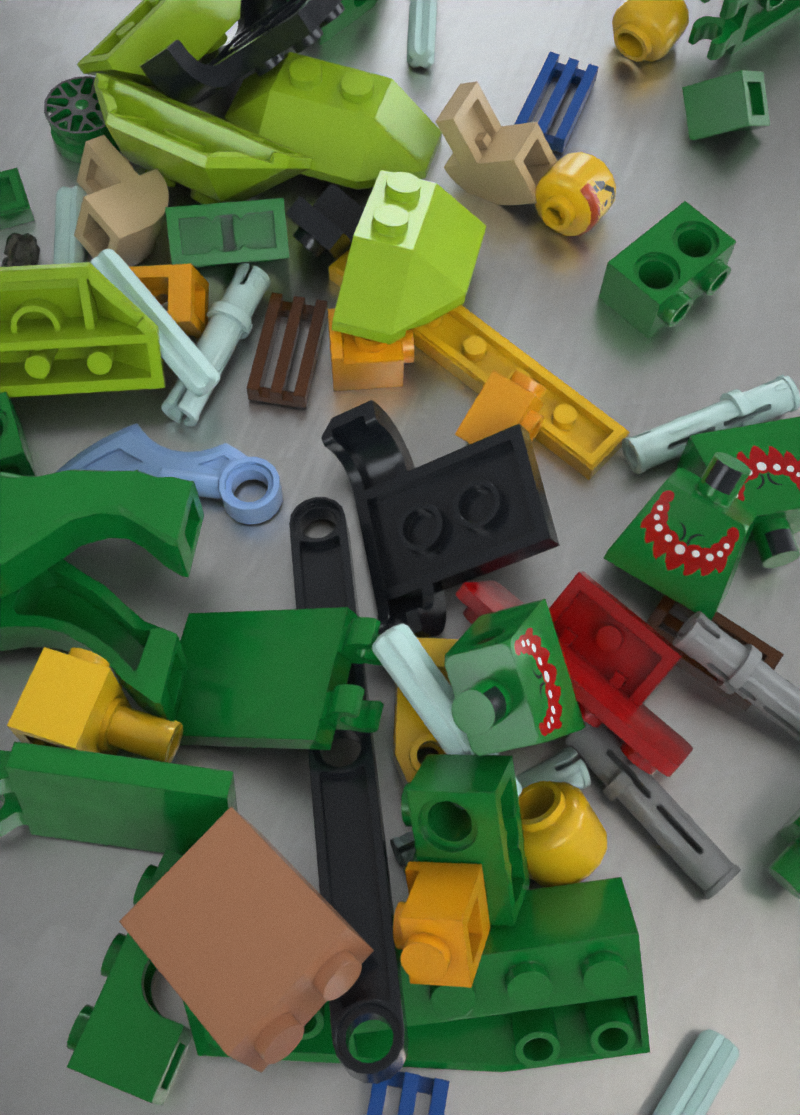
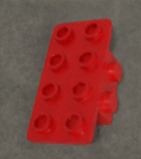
[455,571,693,777]

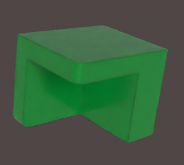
[682,70,771,140]

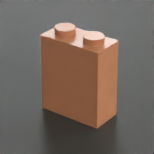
[119,807,374,1073]

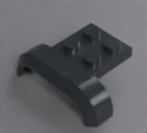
[139,0,345,104]
[321,400,560,638]

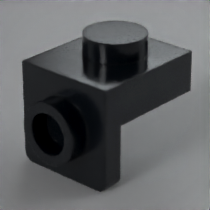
[285,184,364,260]

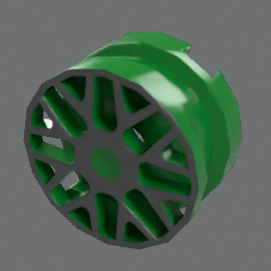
[44,76,120,164]

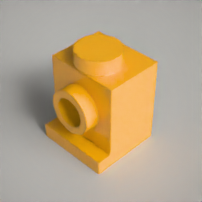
[129,264,209,338]
[328,308,415,391]
[455,370,546,444]
[393,861,491,988]

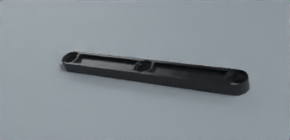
[289,497,409,1084]

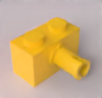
[7,647,183,763]

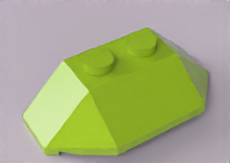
[77,0,241,86]
[225,52,442,190]
[94,73,313,204]
[332,170,486,344]
[0,262,166,398]

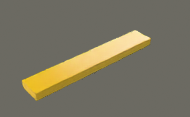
[329,249,630,480]

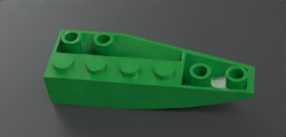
[183,877,650,1072]

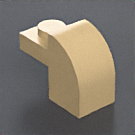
[435,81,557,205]
[74,135,169,267]

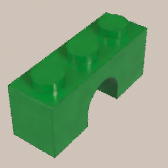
[67,849,192,1106]

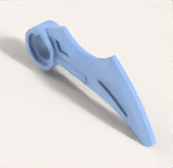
[55,423,283,525]

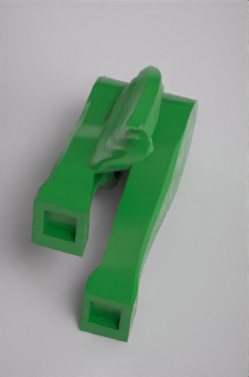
[0,469,204,722]

